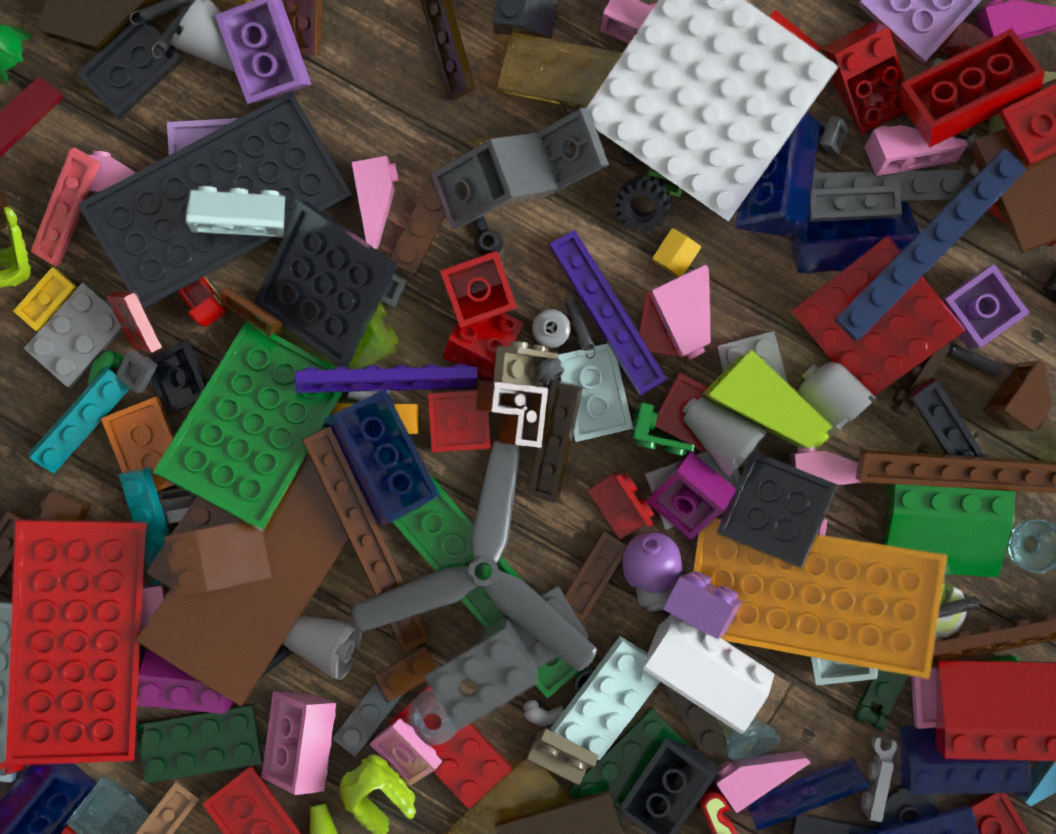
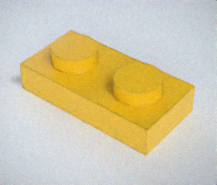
[13,267,78,331]

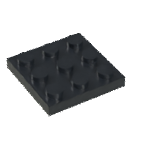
[717,451,838,570]

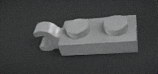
[861,735,897,822]

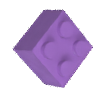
[940,264,1029,350]
[663,571,743,640]

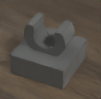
[811,116,849,156]
[116,350,157,393]

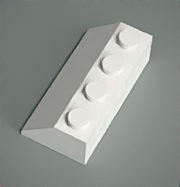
[642,614,774,734]

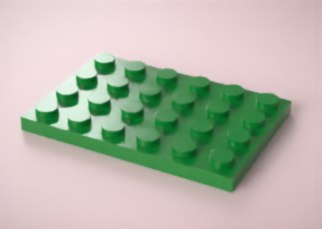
[153,321,343,531]

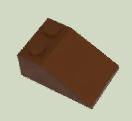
[164,521,272,598]

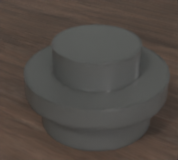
[537,358,565,386]

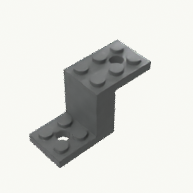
[431,107,609,229]
[425,585,589,731]

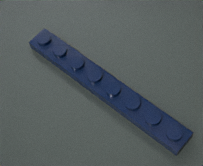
[834,148,1027,342]

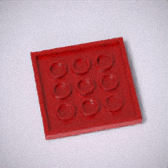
[791,235,965,396]

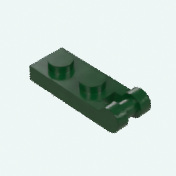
[854,669,908,731]

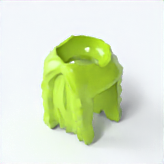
[0,207,31,287]
[339,754,416,834]

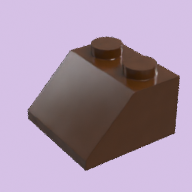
[983,360,1052,431]

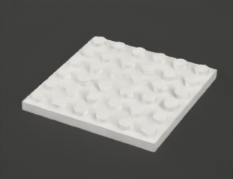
[588,0,838,221]

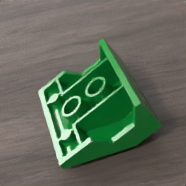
[882,484,1015,578]

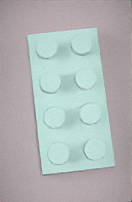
[551,637,660,761]

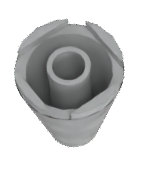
[171,0,236,73]
[682,397,768,477]
[282,616,363,680]

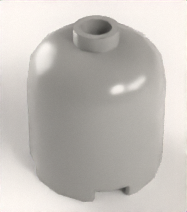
[798,362,876,438]

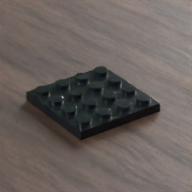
[254,201,399,367]

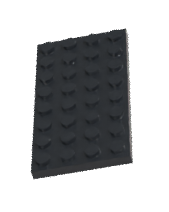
[77,91,352,310]

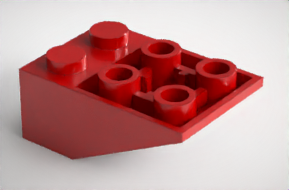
[820,21,905,135]

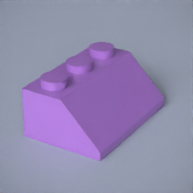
[215,0,312,104]

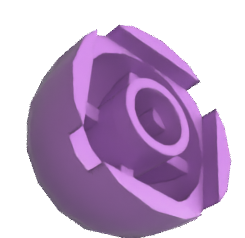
[622,532,682,593]

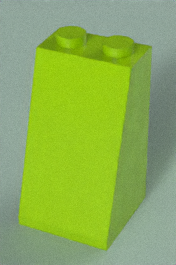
[701,350,832,449]

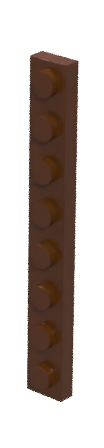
[301,426,430,653]
[856,449,1056,493]

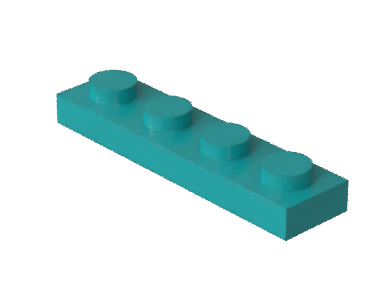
[28,367,130,474]
[118,467,170,585]

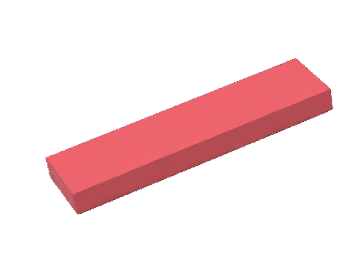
[30,148,101,267]

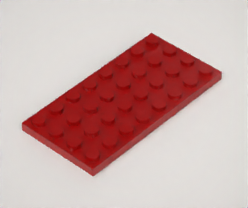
[5,519,146,765]

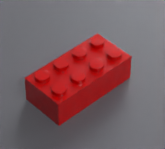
[900,28,1045,148]

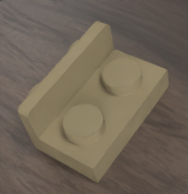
[493,341,558,388]
[527,729,599,785]

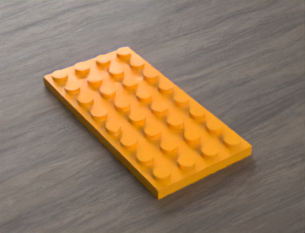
[693,518,947,679]

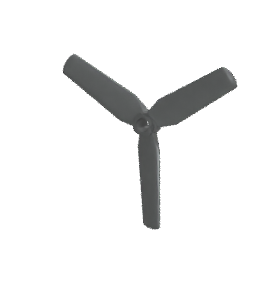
[352,438,597,671]

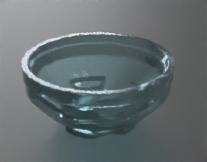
[1008,519,1056,573]
[407,690,457,745]
[725,719,780,760]

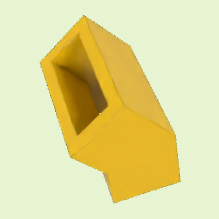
[652,228,701,277]

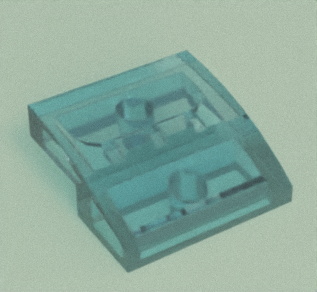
[66,776,153,834]

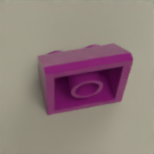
[646,451,737,539]

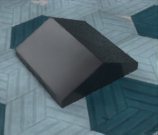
[150,339,207,416]

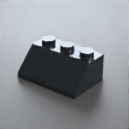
[493,0,557,40]
[617,738,721,834]

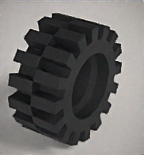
[614,174,671,234]

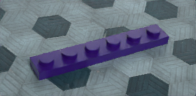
[549,230,667,396]
[295,364,478,393]

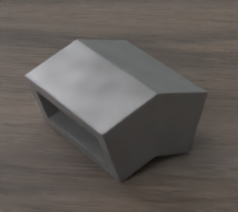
[158,488,197,524]

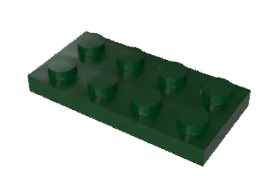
[136,703,264,783]
[568,707,691,823]

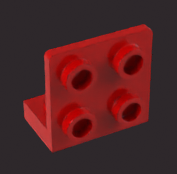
[442,313,524,381]
[587,471,654,540]

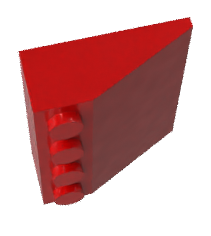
[936,660,1056,761]

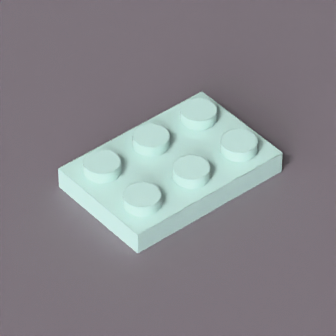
[558,344,633,442]

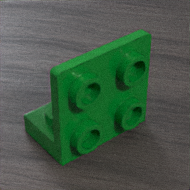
[630,403,695,456]

